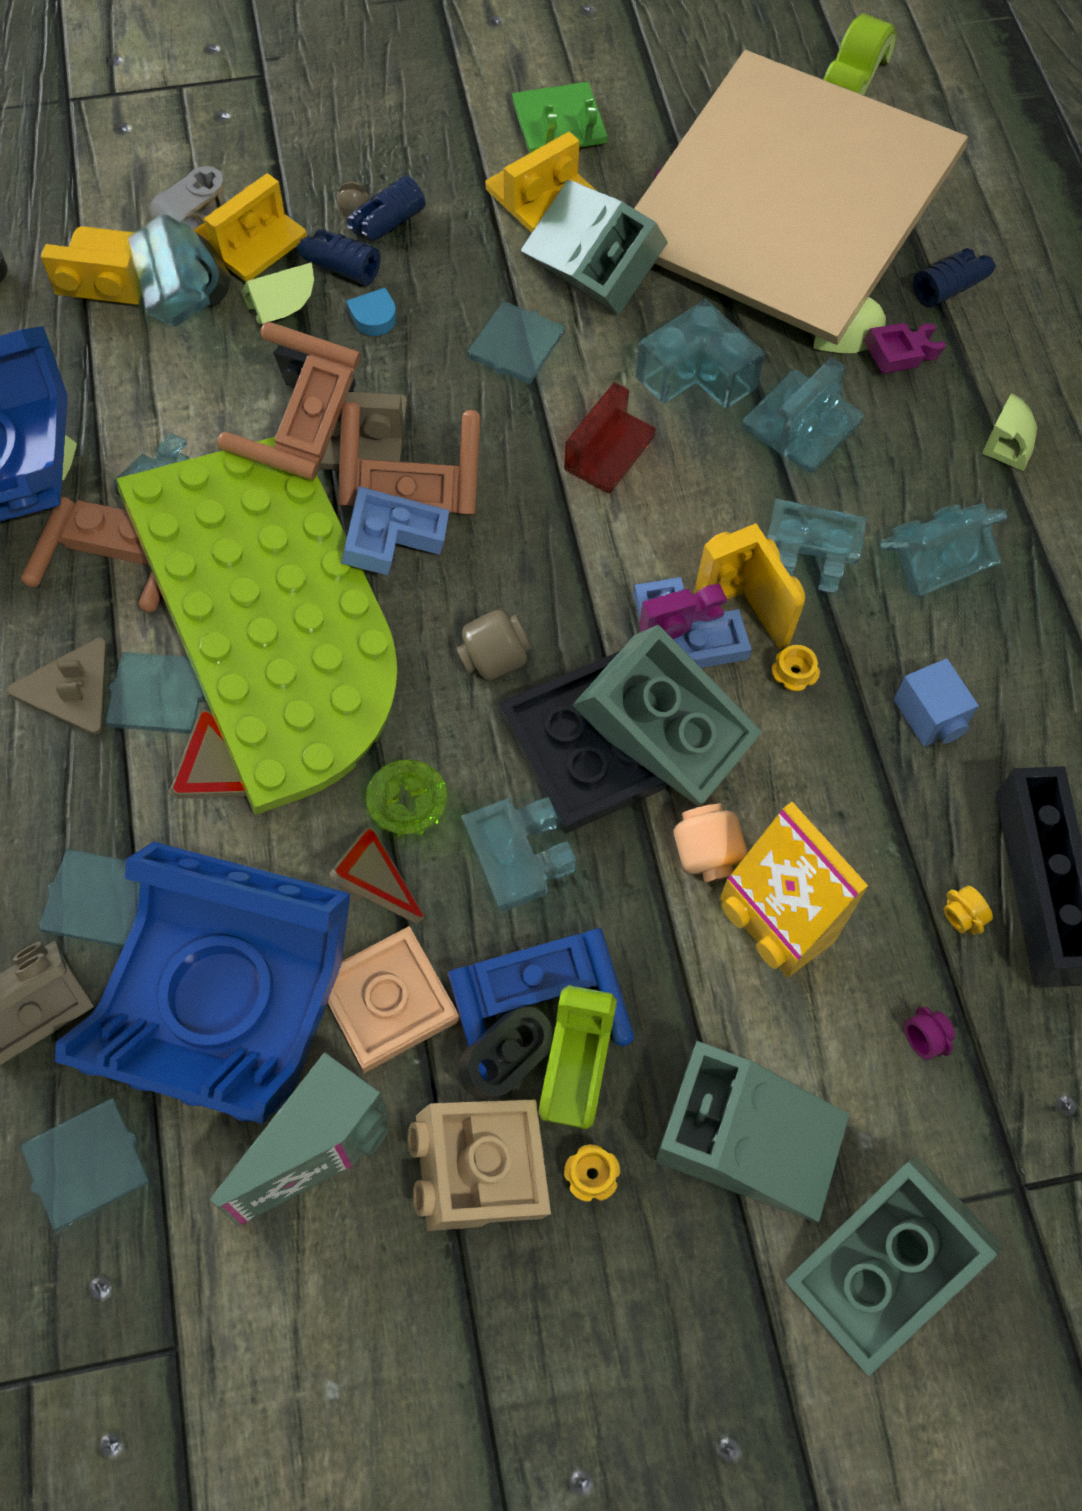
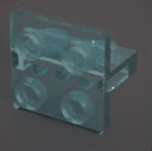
[742,357,864,473]
[880,504,1008,596]

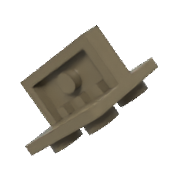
[318,392,407,470]
[0,940,94,1065]

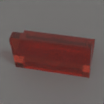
[564,382,656,493]

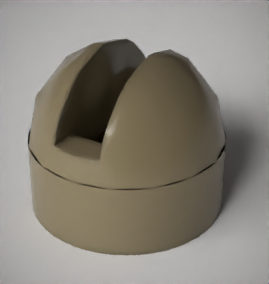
[336,181,370,219]

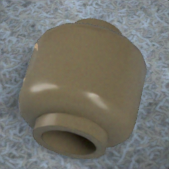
[457,609,533,681]

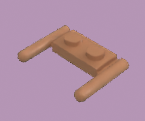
[217,322,361,481]
[338,401,481,514]
[21,497,162,613]

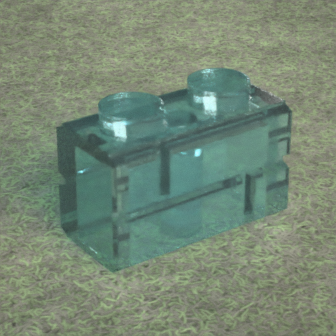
[128,214,210,326]

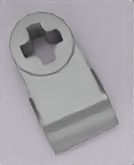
[148,166,229,240]

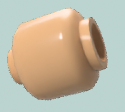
[674,803,747,883]

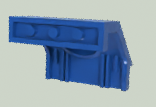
[0,326,68,521]
[55,842,351,1124]

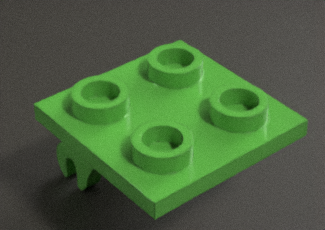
[512,82,608,153]

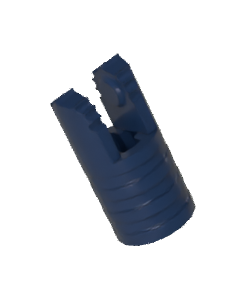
[347,175,426,241]
[296,229,381,286]
[913,248,997,308]

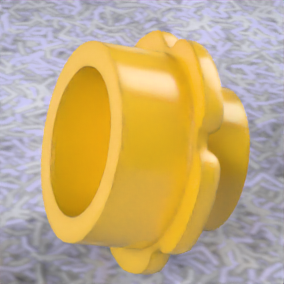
[771,645,820,691]
[943,885,993,935]
[564,1144,620,1202]

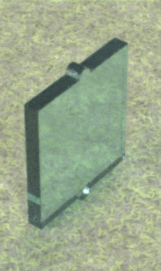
[467,301,565,384]
[105,652,205,734]
[38,849,140,948]
[20,1098,150,1232]

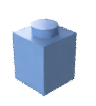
[893,658,979,747]

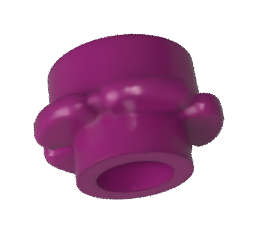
[904,1006,955,1060]

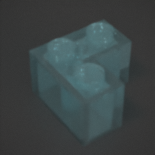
[635,299,766,409]

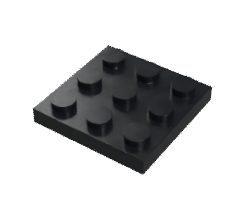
[498,651,671,834]

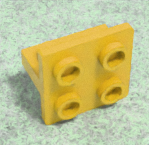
[485,131,597,233]
[193,173,307,282]

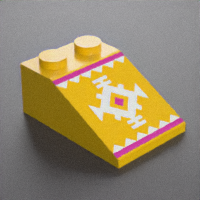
[720,802,868,978]

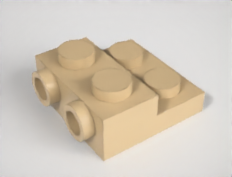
[407,1100,551,1231]

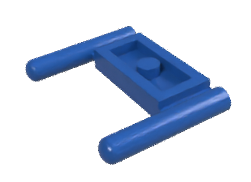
[447,928,634,1080]

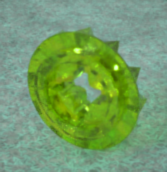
[366,759,447,838]

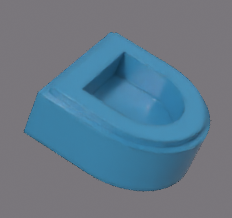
[346,287,397,336]

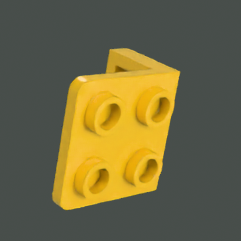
[41,226,158,305]
[694,523,805,649]

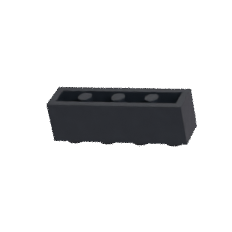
[996,766,1082,988]

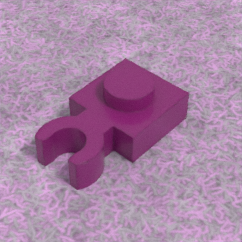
[863,323,946,374]
[639,584,727,639]

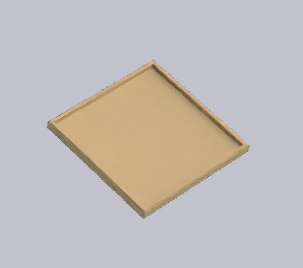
[634,50,968,345]

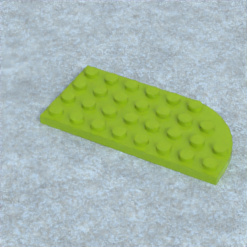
[116,436,397,815]

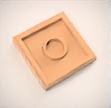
[327,926,460,1073]

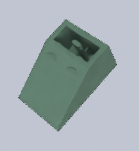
[520,179,668,315]
[655,1041,849,1224]

